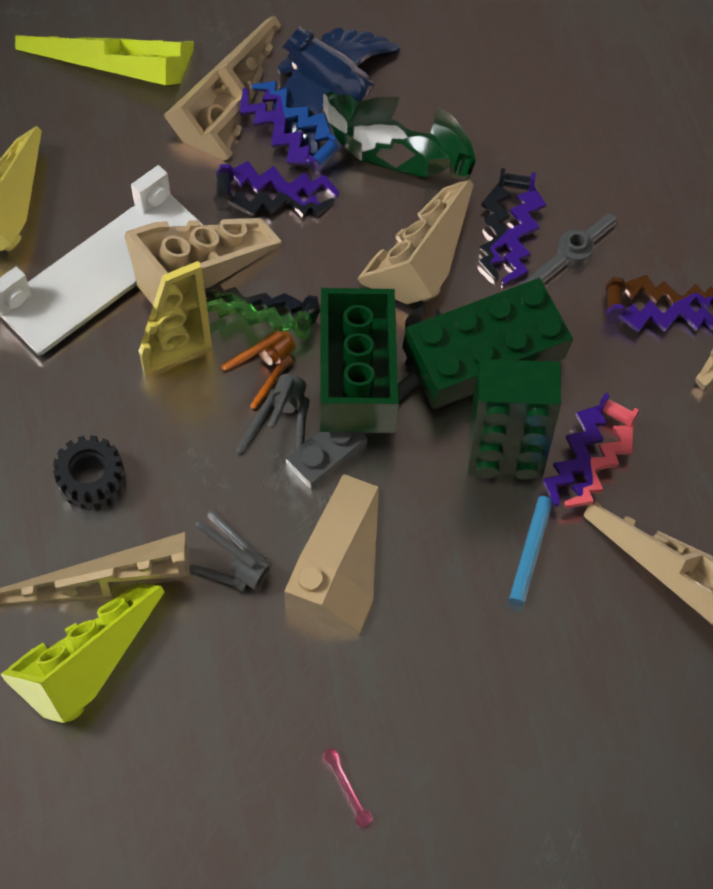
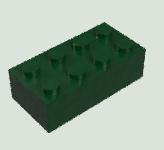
[402,278,573,409]
[320,288,399,433]
[468,359,561,479]

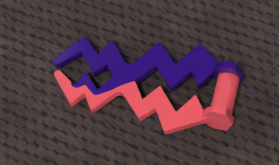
[543,393,639,509]

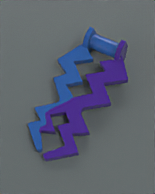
[240,81,343,175]

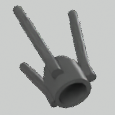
[237,374,310,454]
[190,510,272,592]

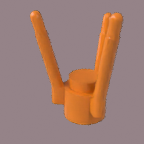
[220,327,296,409]

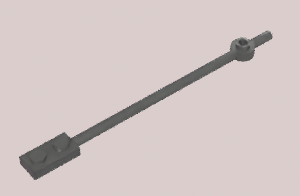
[286,213,617,490]

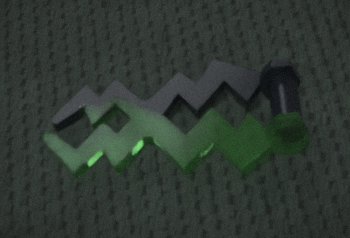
[205,285,320,340]

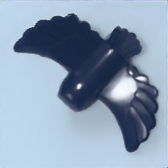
[271,26,401,157]

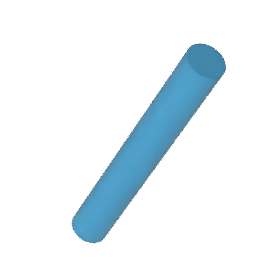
[509,496,553,606]

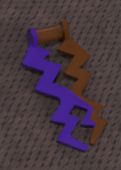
[605,275,713,333]

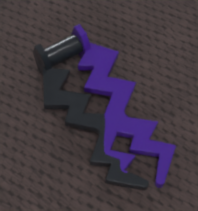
[214,161,339,218]
[479,168,546,285]

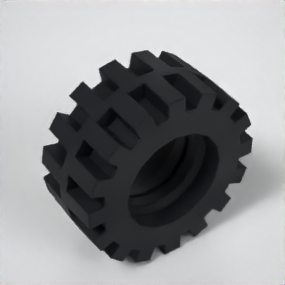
[53,435,125,510]

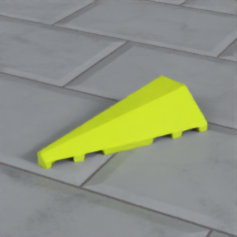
[15,35,194,86]

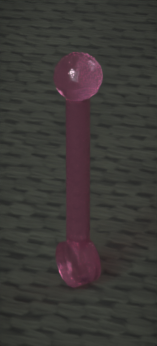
[322,748,372,828]

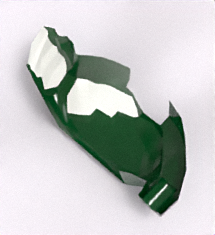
[323,92,476,179]

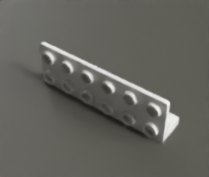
[0,165,203,355]

